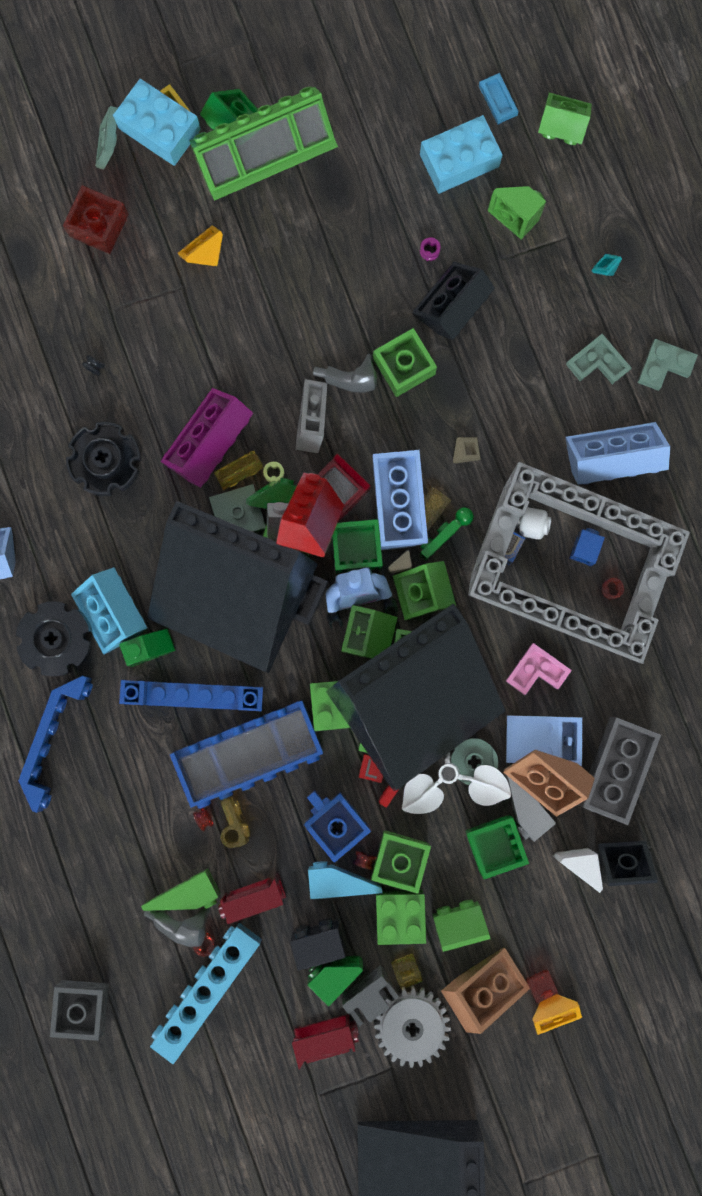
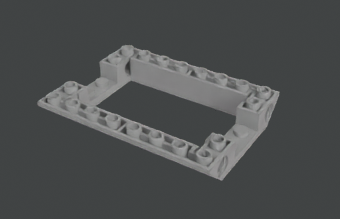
[468,462,690,664]

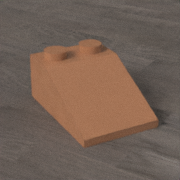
[503,750,595,817]
[441,948,530,1034]

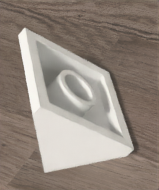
[553,848,603,893]

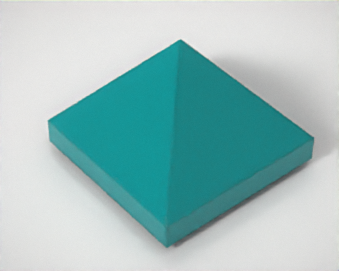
[591,254,622,276]

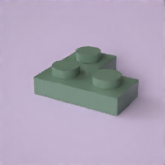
[566,334,632,385]
[637,339,698,391]

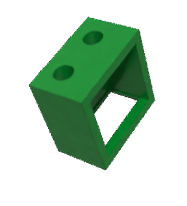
[333,519,382,573]
[465,815,529,879]

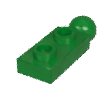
[420,507,474,561]

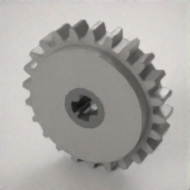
[374,986,451,1068]

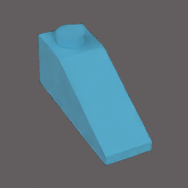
[308,861,382,899]

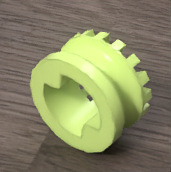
[263,461,285,482]

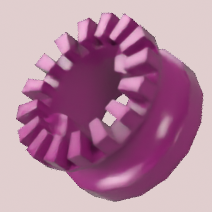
[420,237,441,261]

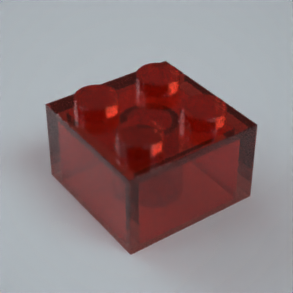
[63,185,129,254]

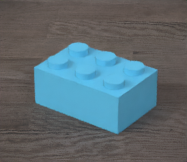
[113,79,201,166]
[420,115,502,194]

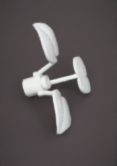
[402,752,511,814]

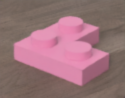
[506,643,572,695]

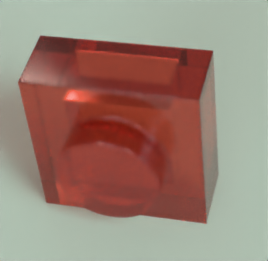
[525,969,558,1003]

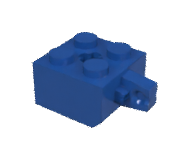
[304,791,371,863]

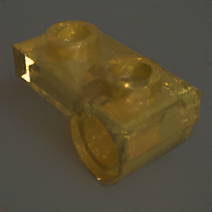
[221,797,251,848]

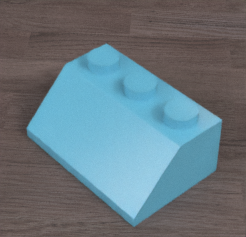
[71,568,147,654]

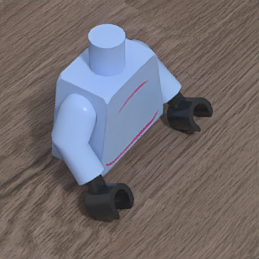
[326,568,398,629]

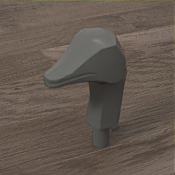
[313,354,377,393]
[144,908,210,947]

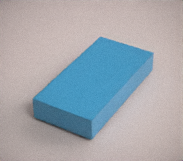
[479,73,519,124]

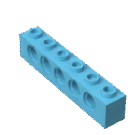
[150,923,262,1064]

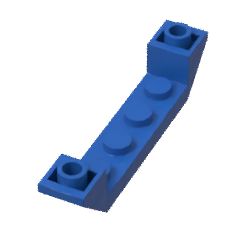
[18,676,93,813]
[119,680,263,711]

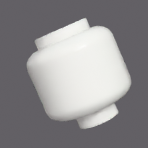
[516,507,551,539]

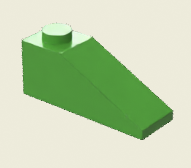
[141,869,221,911]

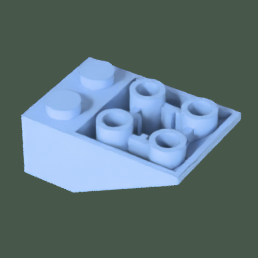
[506,715,582,766]

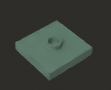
[95,106,118,170]
[209,484,266,533]

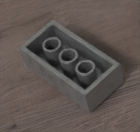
[578,717,661,825]

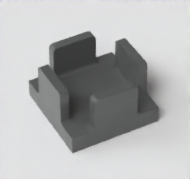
[342,965,399,1026]

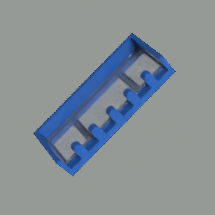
[170,700,324,809]

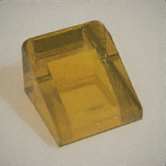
[391,953,423,989]

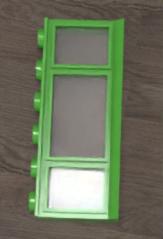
[189,87,338,201]

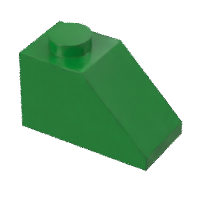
[246,478,297,509]
[119,629,176,667]

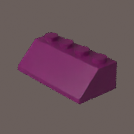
[160,388,253,488]

